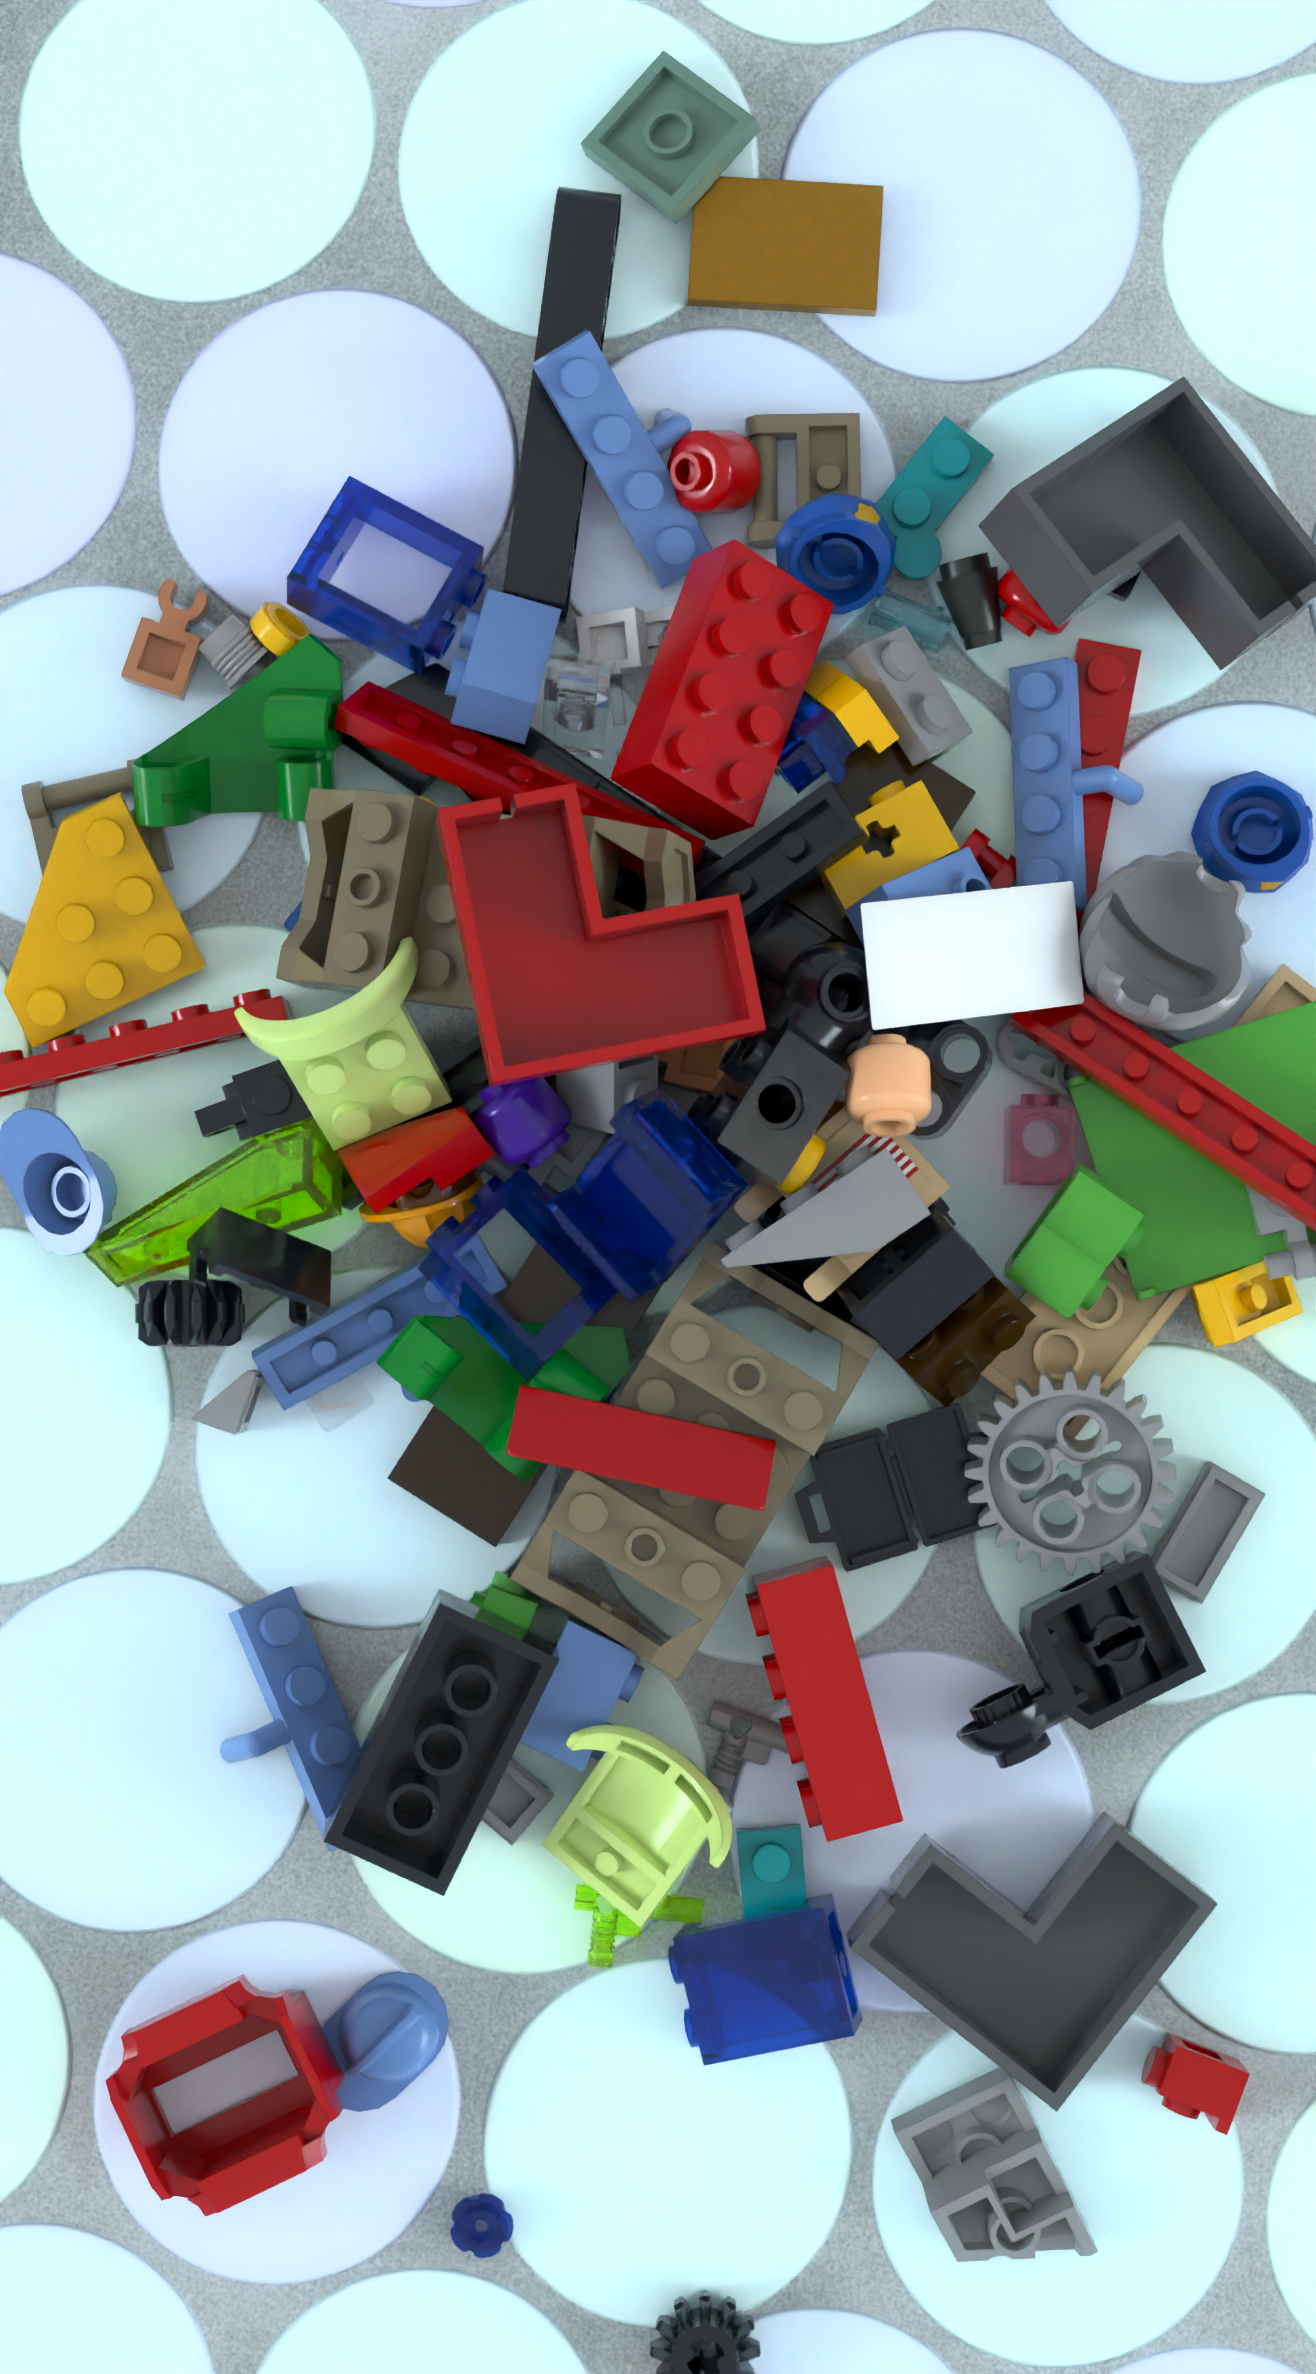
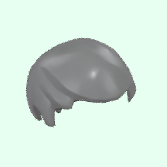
[1079,851,1252,1032]

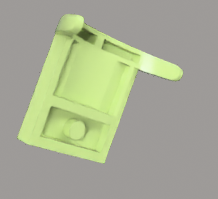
[234,937,452,1151]
[541,1724,732,1928]

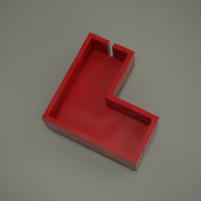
[436,783,766,1087]

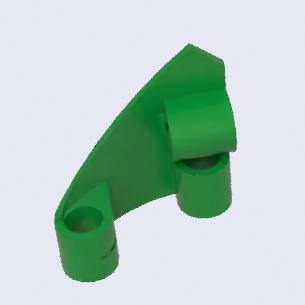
[132,634,344,827]
[376,1314,632,1485]

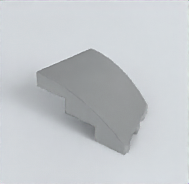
[891,2067,1098,2262]

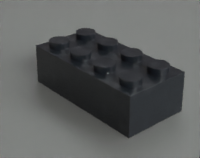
[324,1589,560,1896]

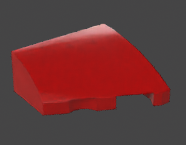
[337,1106,495,1214]

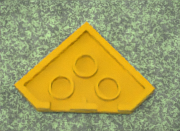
[3,792,206,1048]

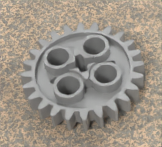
[965,1365,1177,1576]

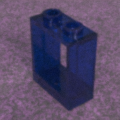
[287,476,488,675]
[417,1167,631,1381]

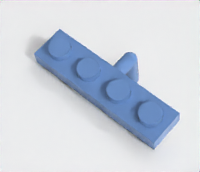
[531,330,712,589]
[1009,657,1144,912]
[251,1227,508,1411]
[220,1586,361,1851]

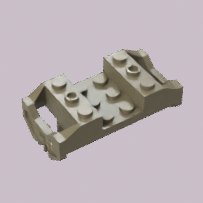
[276,787,696,1011]
[510,1242,880,1680]

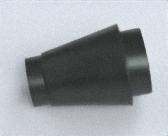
[936,552,1003,651]

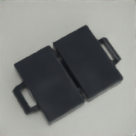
[794,1402,997,1572]

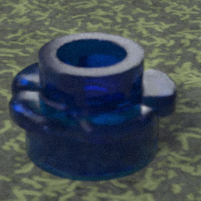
[450,2193,514,2258]

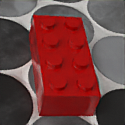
[610,539,835,841]
[745,1556,904,1842]

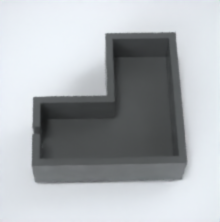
[978,376,1316,670]
[846,1811,1218,2112]

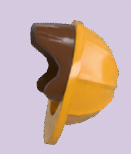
[359,1169,484,1248]

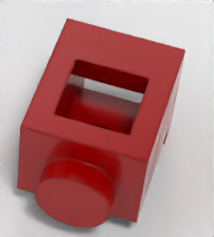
[1141,2032,1250,2135]

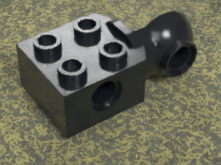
[680,941,873,1186]
[956,1551,1206,1768]

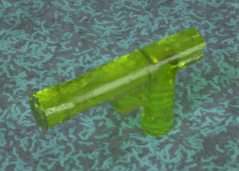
[574,1884,704,1967]

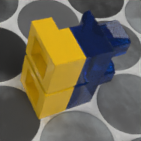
[774,659,899,794]

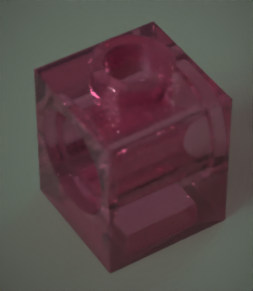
[1003,1094,1075,1186]

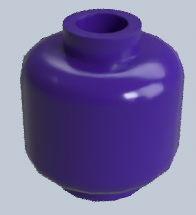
[474,1077,571,1168]

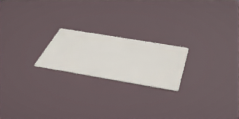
[860,881,1084,1030]

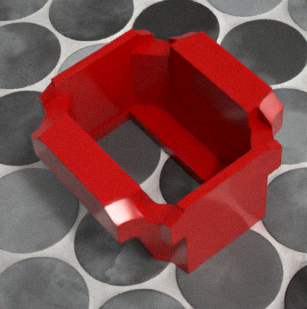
[105,1974,345,2217]

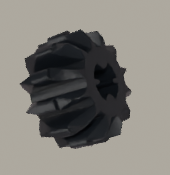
[135,1280,245,1347]
[650,2289,761,2374]

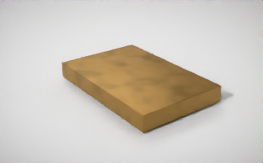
[687,176,884,317]

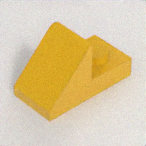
[1190,1261,1303,1348]

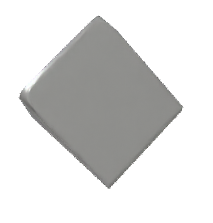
[191,1370,264,1435]

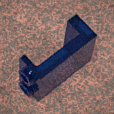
[546,1087,748,1301]
[668,1893,863,2066]

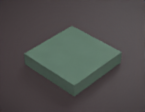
[580,50,760,224]

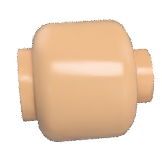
[845,1034,932,1137]

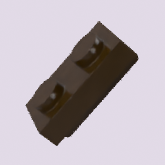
[880,1276,1036,1408]

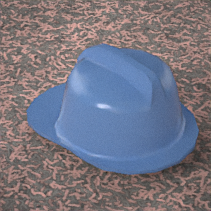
[0,1108,117,1257]
[322,1971,449,2112]

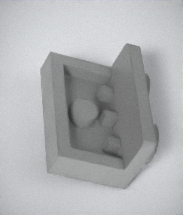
[844,625,973,766]

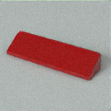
[506,1384,776,1511]

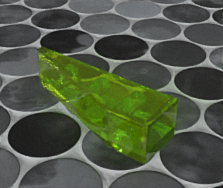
[83,1119,342,1288]

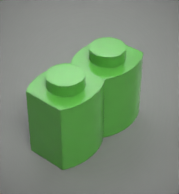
[1004,1162,1147,1319]

